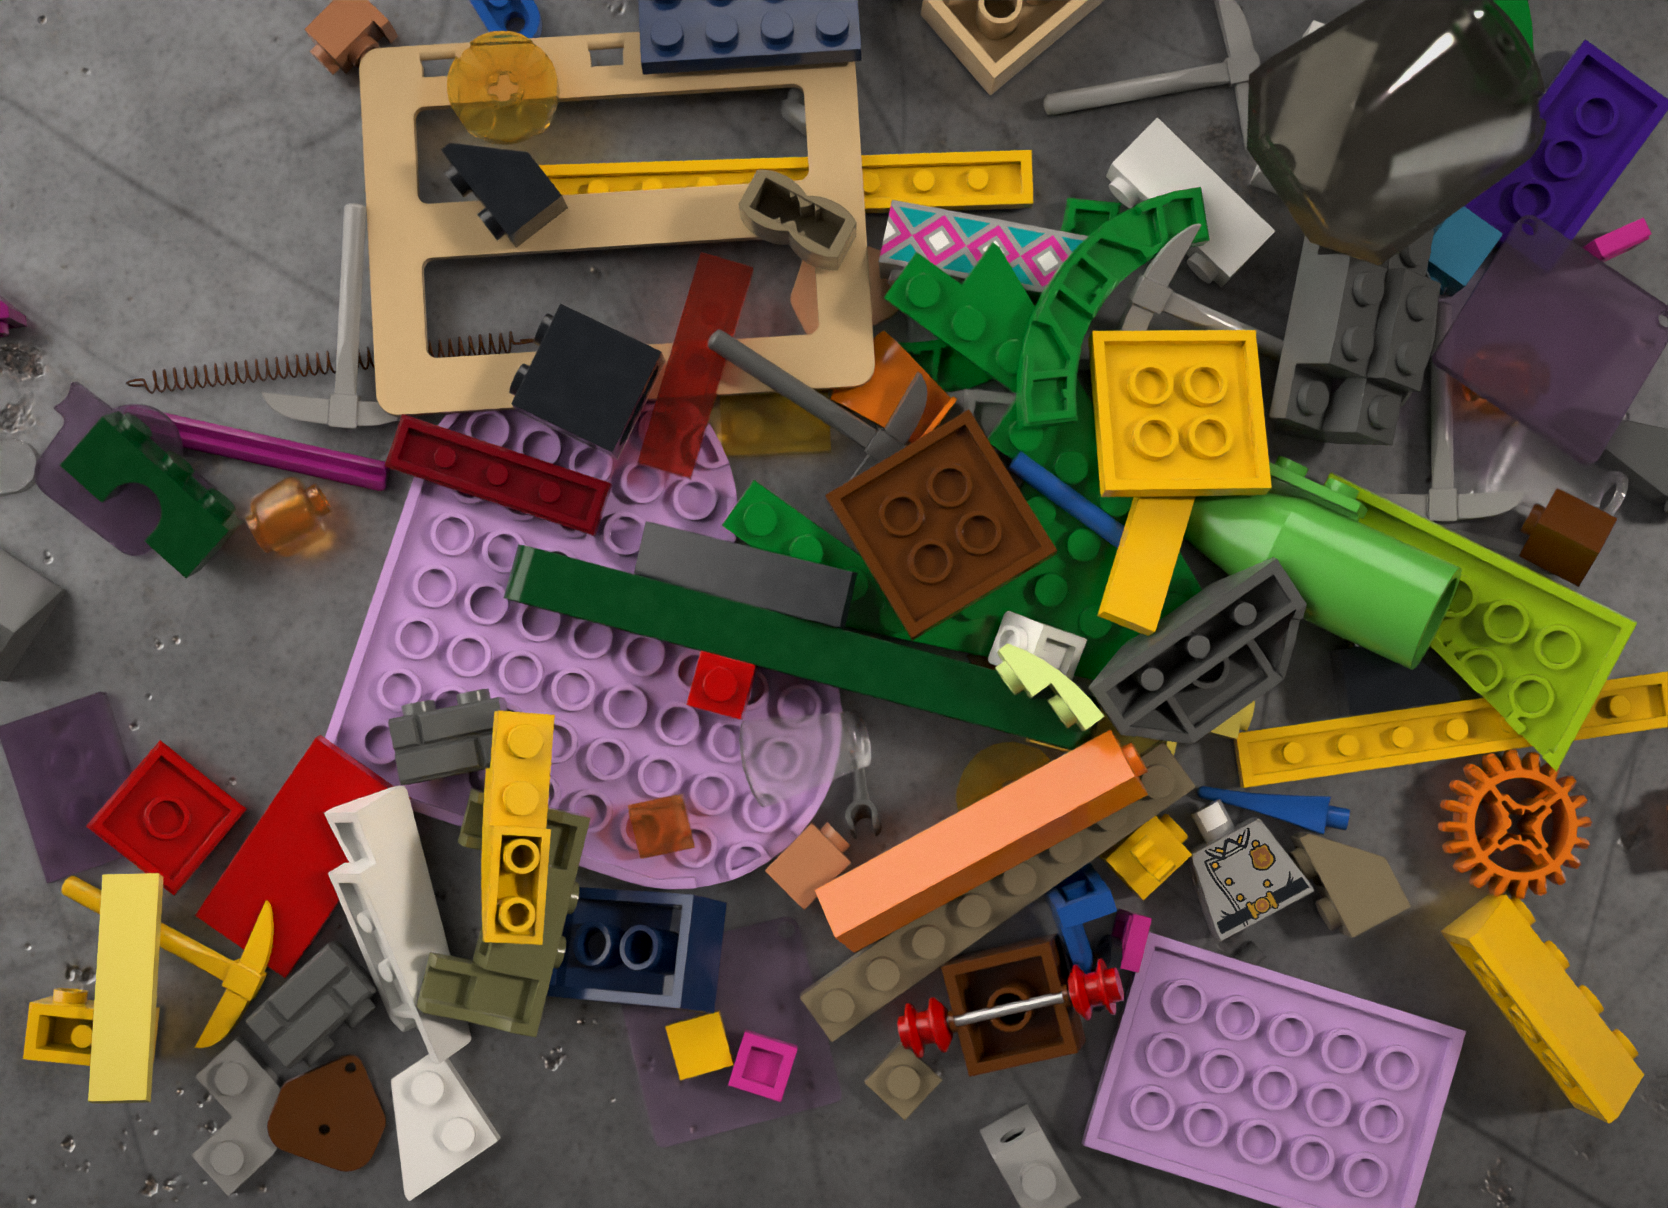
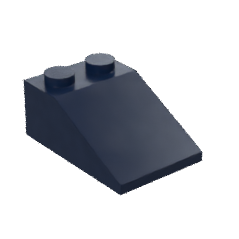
[547,887,727,1014]

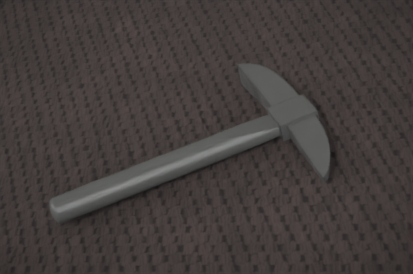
[708,329,927,511]

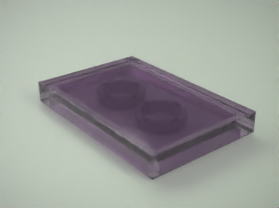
[0,691,132,883]

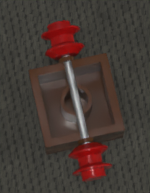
[897,933,1124,1077]

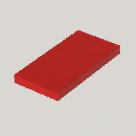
[195,735,411,978]

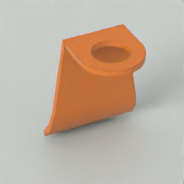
[831,331,958,443]

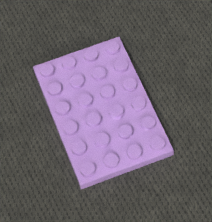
[1081,932,1466,1208]

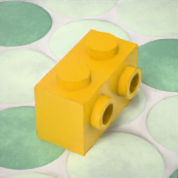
[23,988,160,1066]

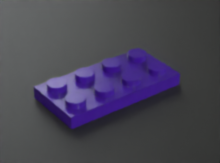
[1462,39,1668,279]

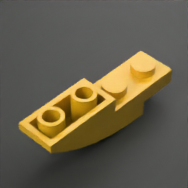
[481,710,555,945]

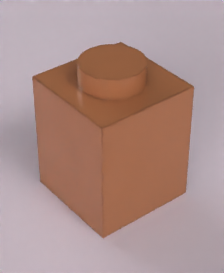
[765,822,851,910]

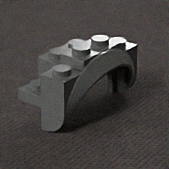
[1269,201,1441,446]

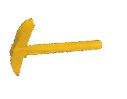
[61,876,274,1048]

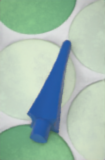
[1197,786,1350,835]

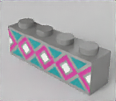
[878,200,1088,306]

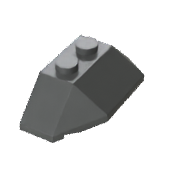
[1088,557,1307,744]

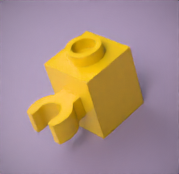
[1099,813,1192,900]

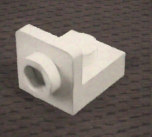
[988,611,1087,681]

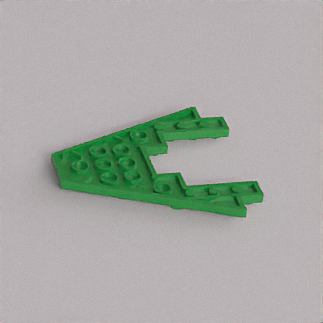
[722,242,1202,680]

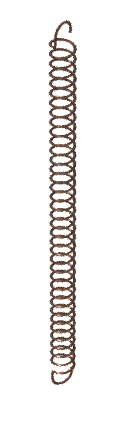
[126,331,534,394]

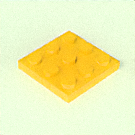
[1088,330,1272,497]

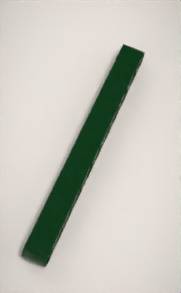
[503,544,1102,750]

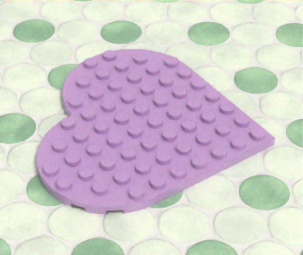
[325,399,842,889]

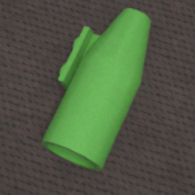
[1183,455,1462,670]

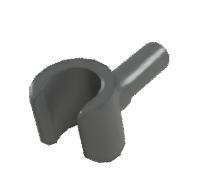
[845,758,882,839]

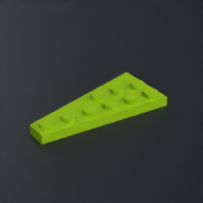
[1323,472,1637,772]

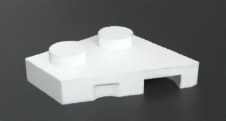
[391,1054,501,1201]

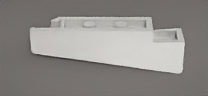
[324,786,471,1064]

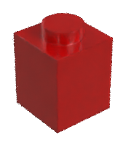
[686,651,757,720]

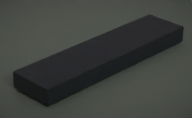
[634,521,858,628]

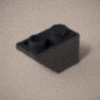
[441,143,568,248]

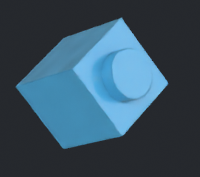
[1427,202,1503,297]

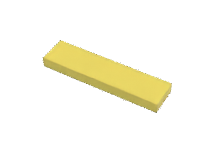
[88,873,164,1104]

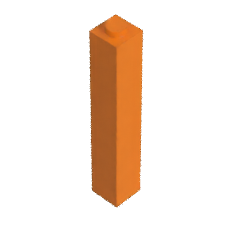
[815,729,1148,953]

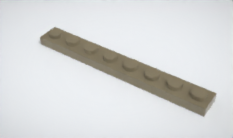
[800,740,1196,1042]

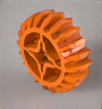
[1438,750,1592,899]

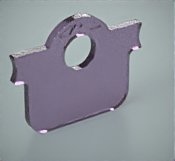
[34,381,219,556]

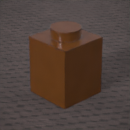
[1519,488,1618,587]

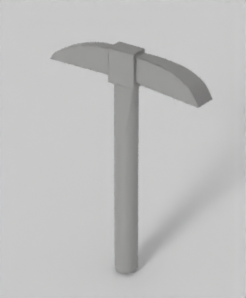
[1043,0,1263,151]
[261,203,401,429]
[1116,224,1284,363]
[1376,302,1528,523]

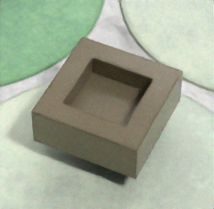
[864,1040,942,1121]

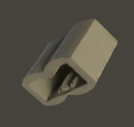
[739,170,857,271]

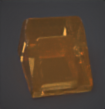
[627,793,695,859]

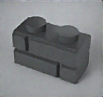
[388,689,508,785]
[245,940,378,1069]

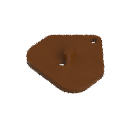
[267,1054,386,1172]

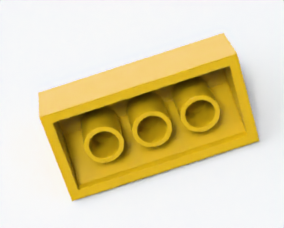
[1440,894,1644,1124]

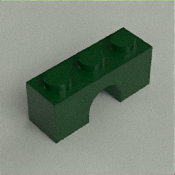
[59,411,244,578]

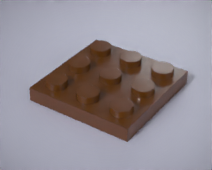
[825,409,1057,641]

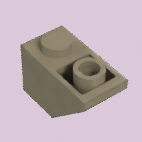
[1289,832,1411,938]

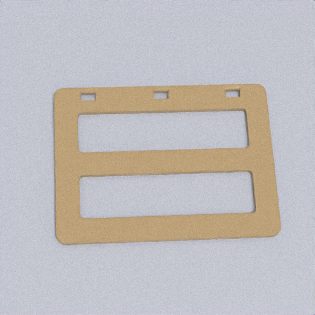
[359,32,875,417]

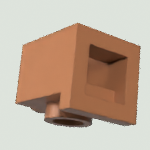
[304,0,398,75]

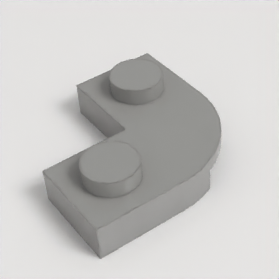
[191,1036,283,1196]

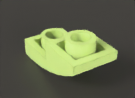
[995,643,1104,731]

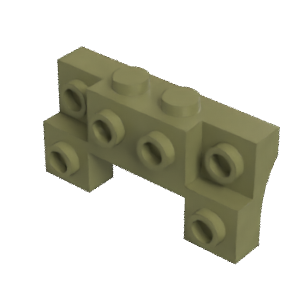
[416,788,591,1038]

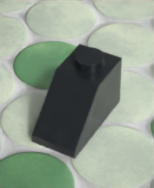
[1329,639,1460,716]

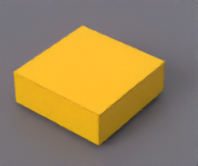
[665,1010,734,1080]

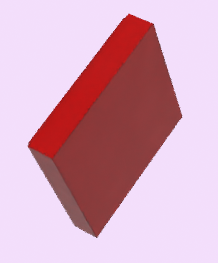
[86,740,247,896]

